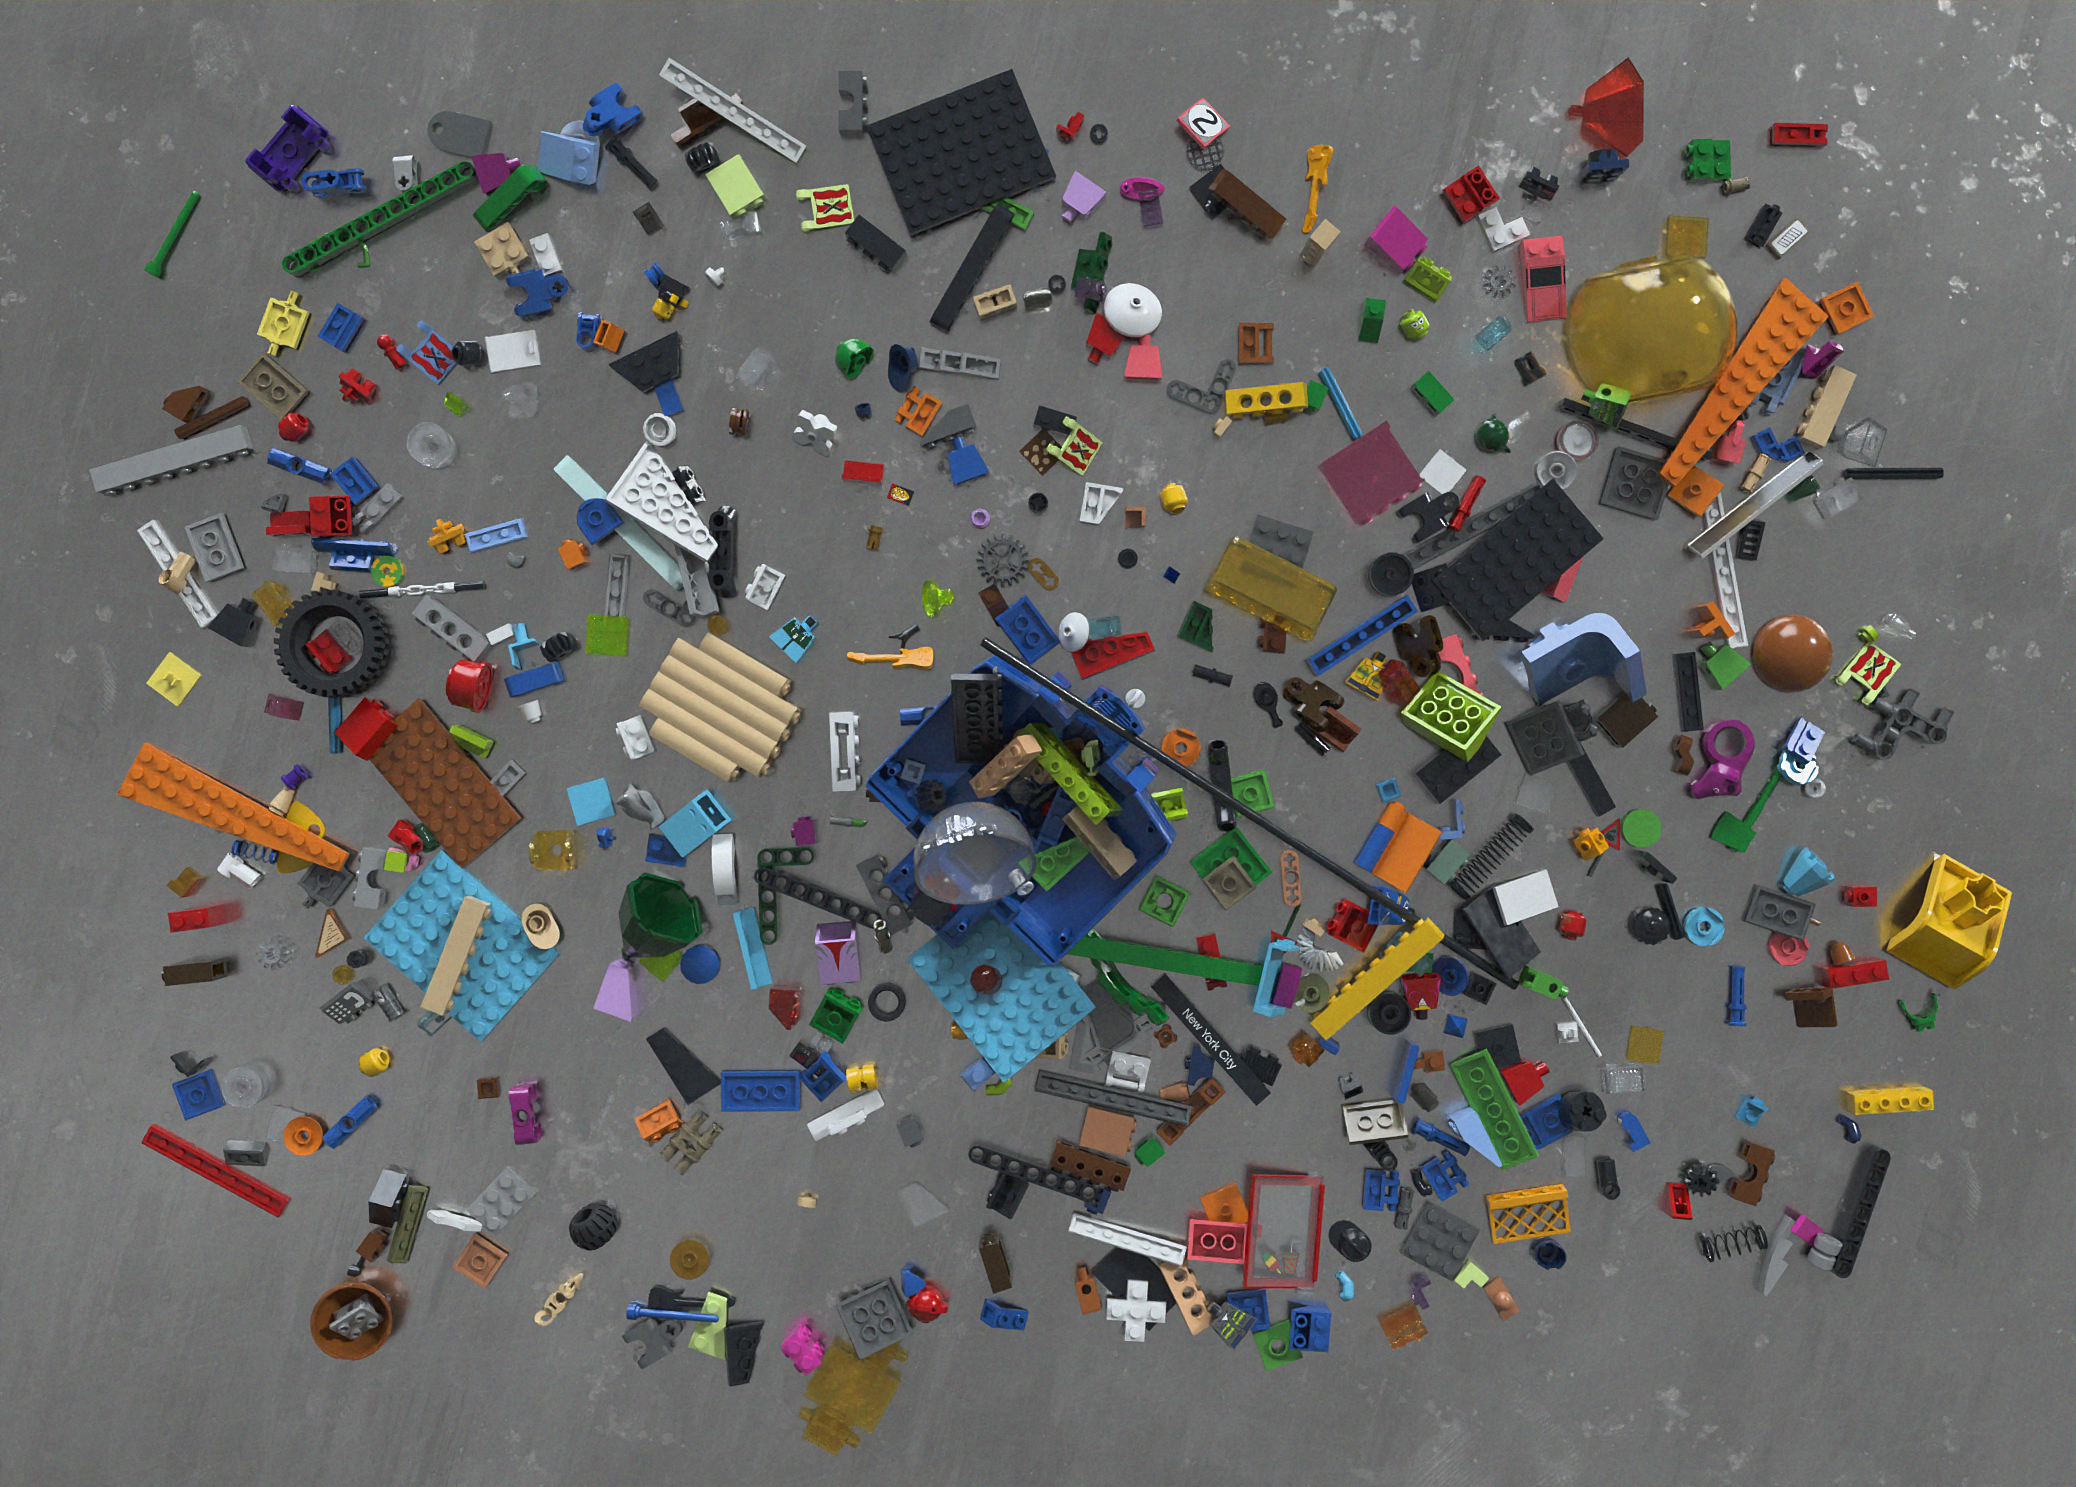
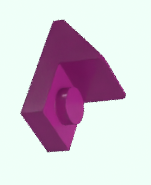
[1802,341,1844,379]

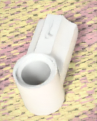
[217,853,260,889]

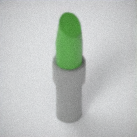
[829,816,868,827]

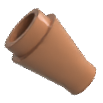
[1160,1082,1190,1102]

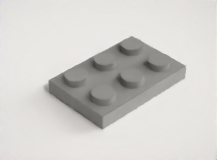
[184,513,245,582]
[466,1166,536,1237]

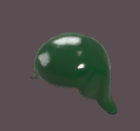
[1476,413,1511,453]

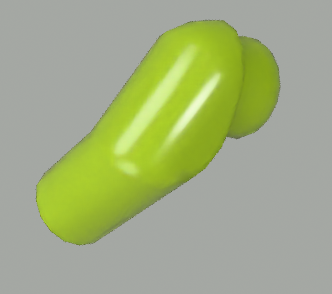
[986,1078,1012,1096]

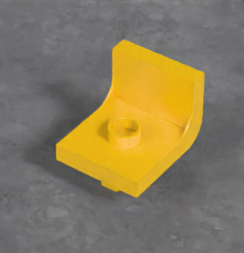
[1887,854,2012,990]

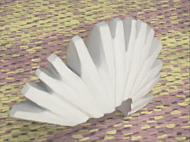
[1297,927,1344,972]

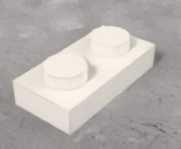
[529,233,562,277]

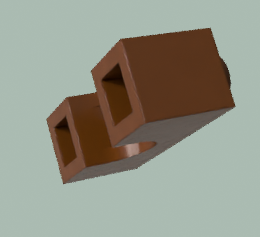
[1728,1140,1775,1206]

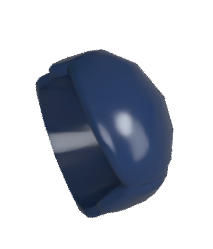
[1534,1240,1567,1270]

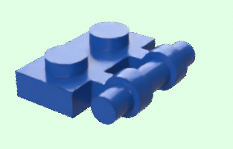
[1420,1150,1469,1202]
[1363,1169,1400,1211]

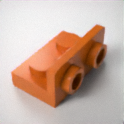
[635,1100,683,1143]

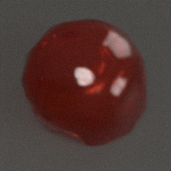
[970,964,1002,995]

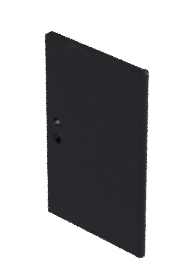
[1462,884,1541,980]
[1091,1247,1185,1331]

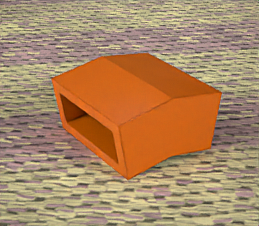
[593,320,625,353]

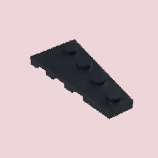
[646,1028,721,1105]

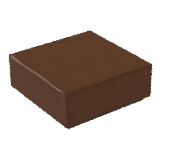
[477,1077,499,1099]

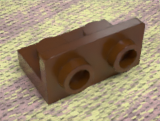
[1258,612,1288,654]

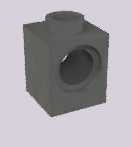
[896,1115,924,1148]

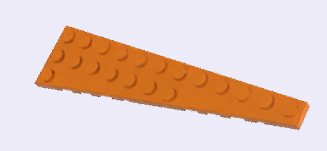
[1658,277,1829,487]
[116,743,350,871]

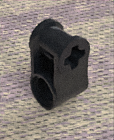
[1363,1141,1398,1171]

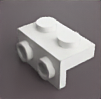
[744,564,786,610]

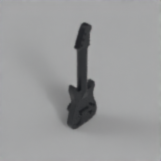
[648,1286,736,1312]

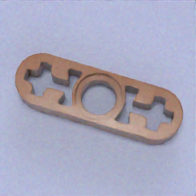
[1280,850,1302,907]

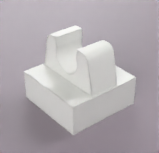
[1556,1021,1579,1044]

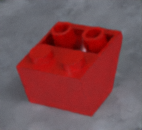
[309,496,352,538]

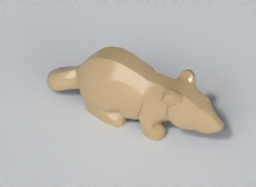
[534,1273,583,1326]

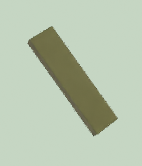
[386,1185,428,1263]

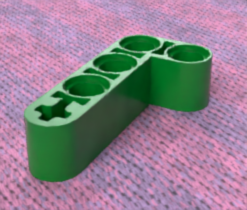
[473,165,547,232]

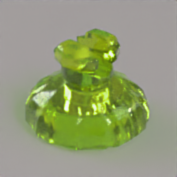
[922,579,954,617]

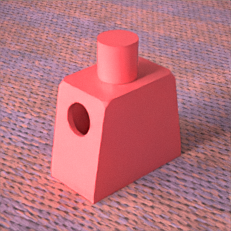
[1124,335,1162,381]

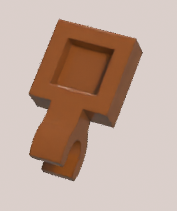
[1414,1050,1445,1073]

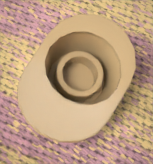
[521,904,560,949]

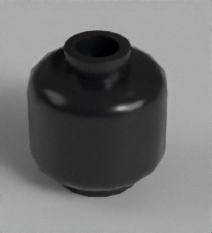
[451,340,483,366]

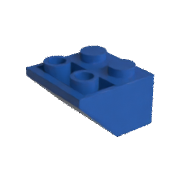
[1289,1306,1331,1352]

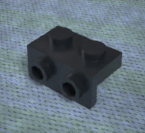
[986,1173,1029,1219]

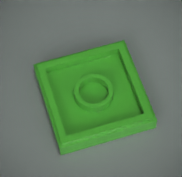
[1231,770,1275,818]

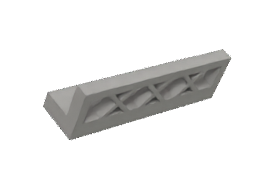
[674,544,719,619]

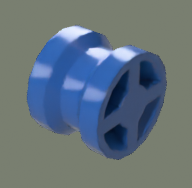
[643,262,665,287]

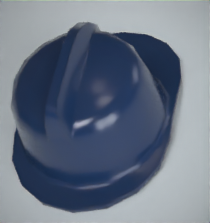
[888,344,918,391]

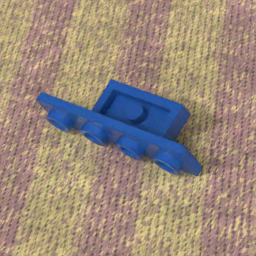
[311,537,394,572]

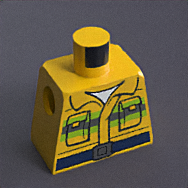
[1343,651,1389,701]

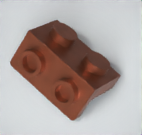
[1312,706,1361,753]

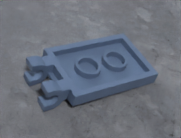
[1748,348,1806,416]

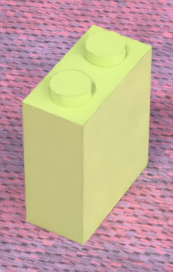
[705,154,766,219]

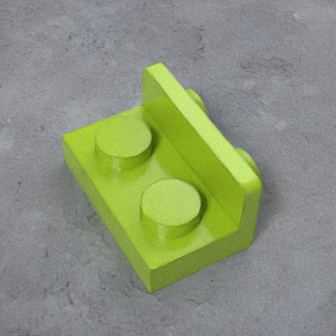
[1404,256,1452,301]
[449,724,494,759]

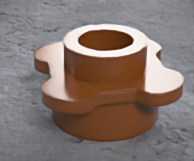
[1154,1025,1177,1048]

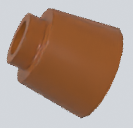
[1830,941,1856,966]

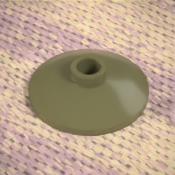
[1294,974,1330,1013]

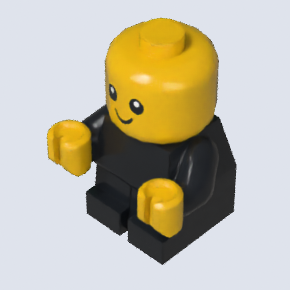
[652,274,689,320]

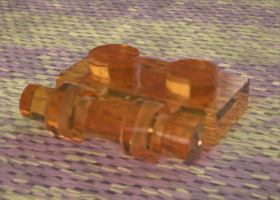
[1378,1303,1428,1350]

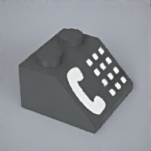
[319,980,374,1024]

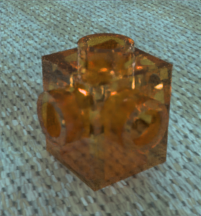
[1289,1032,1325,1067]

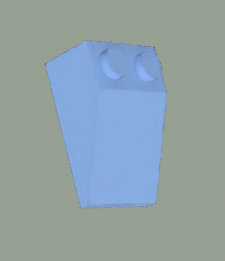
[537,131,600,185]
[1448,1106,1503,1167]

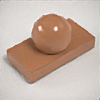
[1483,1276,1520,1321]

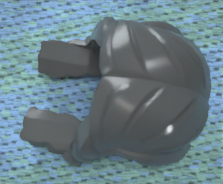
[1563,699,1598,742]

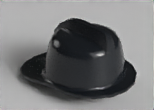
[1329,1220,1372,1262]

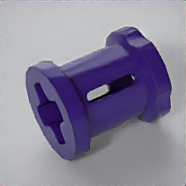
[281,764,308,790]

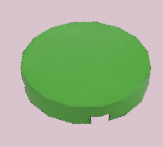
[1621,809,1661,848]

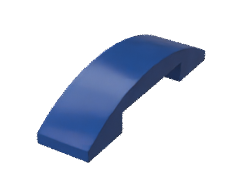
[1032,785,1074,855]

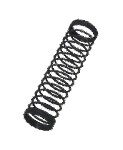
[1449,813,1534,901]

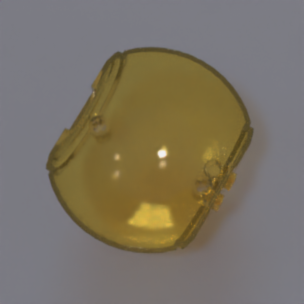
[1568,253,1738,405]

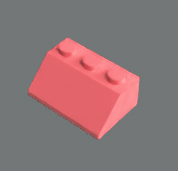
[1186,1219,1247,1264]

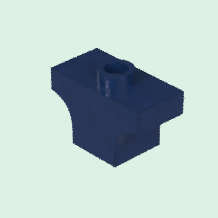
[1184,1043,1215,1086]

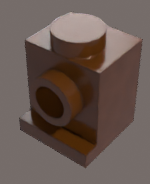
[355,1230,387,1263]

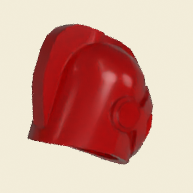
[906,1286,949,1323]

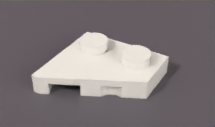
[1079,482,1123,525]

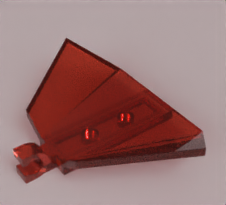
[1568,57,1644,157]

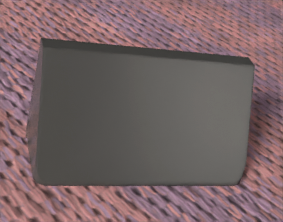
[223,1140,267,1167]

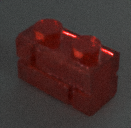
[1378,659,1421,705]

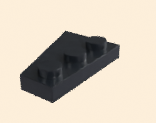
[724,1320,764,1387]

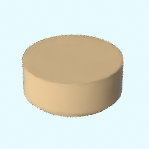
[796,1197,817,1208]

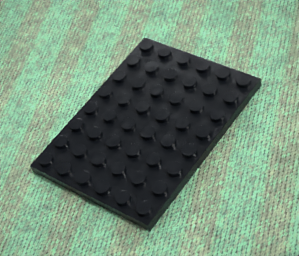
[866,69,1056,236]

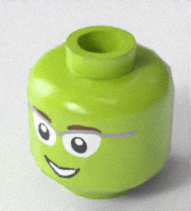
[1400,309,1430,340]

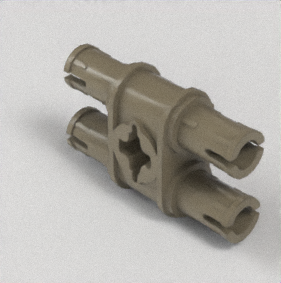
[659,1110,722,1176]

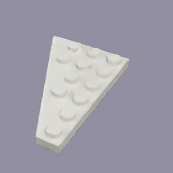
[605,441,718,563]

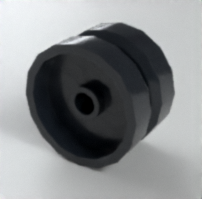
[1367,552,1414,597]

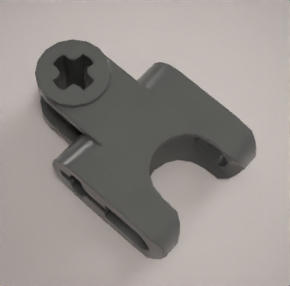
[622,1317,684,1369]

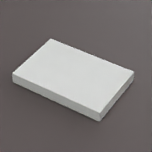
[1493,869,1559,925]

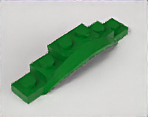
[1086,929,1170,1026]

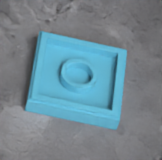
[566,778,616,826]

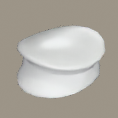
[643,413,677,446]

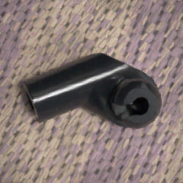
[1411,1169,1433,1197]

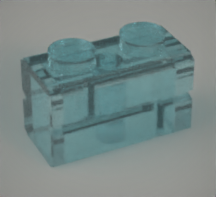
[1476,316,1512,351]

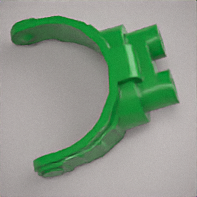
[1899,993,1938,1032]

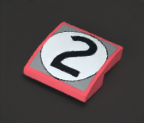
[1176,98,1230,149]

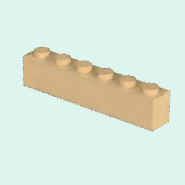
[421,895,492,1016]

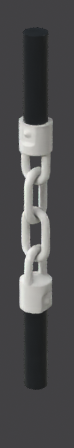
[359,581,485,598]

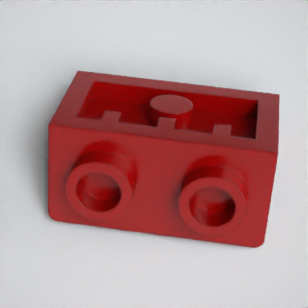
[305,629,353,674]

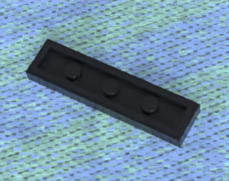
[1674,652,1704,732]
[1567,742,1616,817]

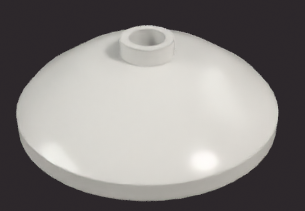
[1103,283,1162,337]

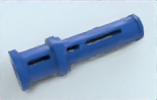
[1728,966,1747,1026]
[1411,1117,1470,1156]

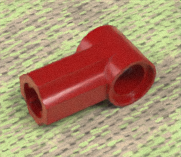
[387,819,423,854]

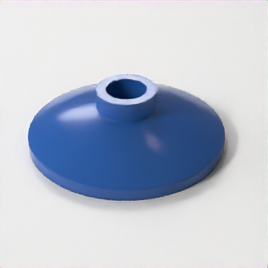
[1432,957,1469,996]

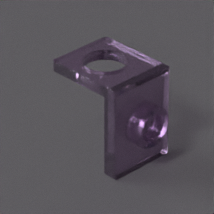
[1138,189,1163,227]

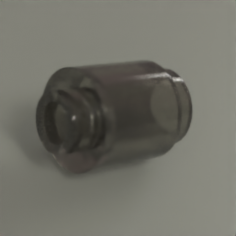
[1022,287,1052,310]
[1410,1083,1439,1112]

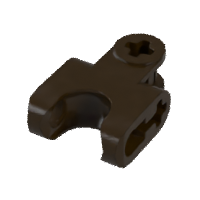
[1395,615,1443,677]
[1283,677,1345,732]

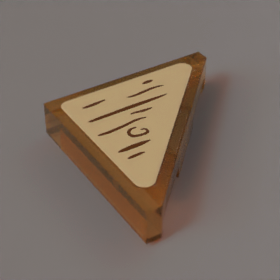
[315,908,349,958]

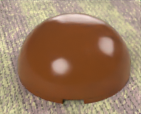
[1752,614,1833,693]
[310,1282,393,1361]

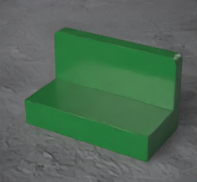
[1411,371,1454,416]

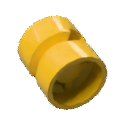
[846,1064,878,1094]

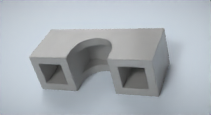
[352,847,387,910]

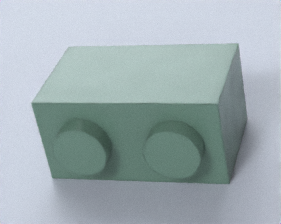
[1424,839,1470,884]

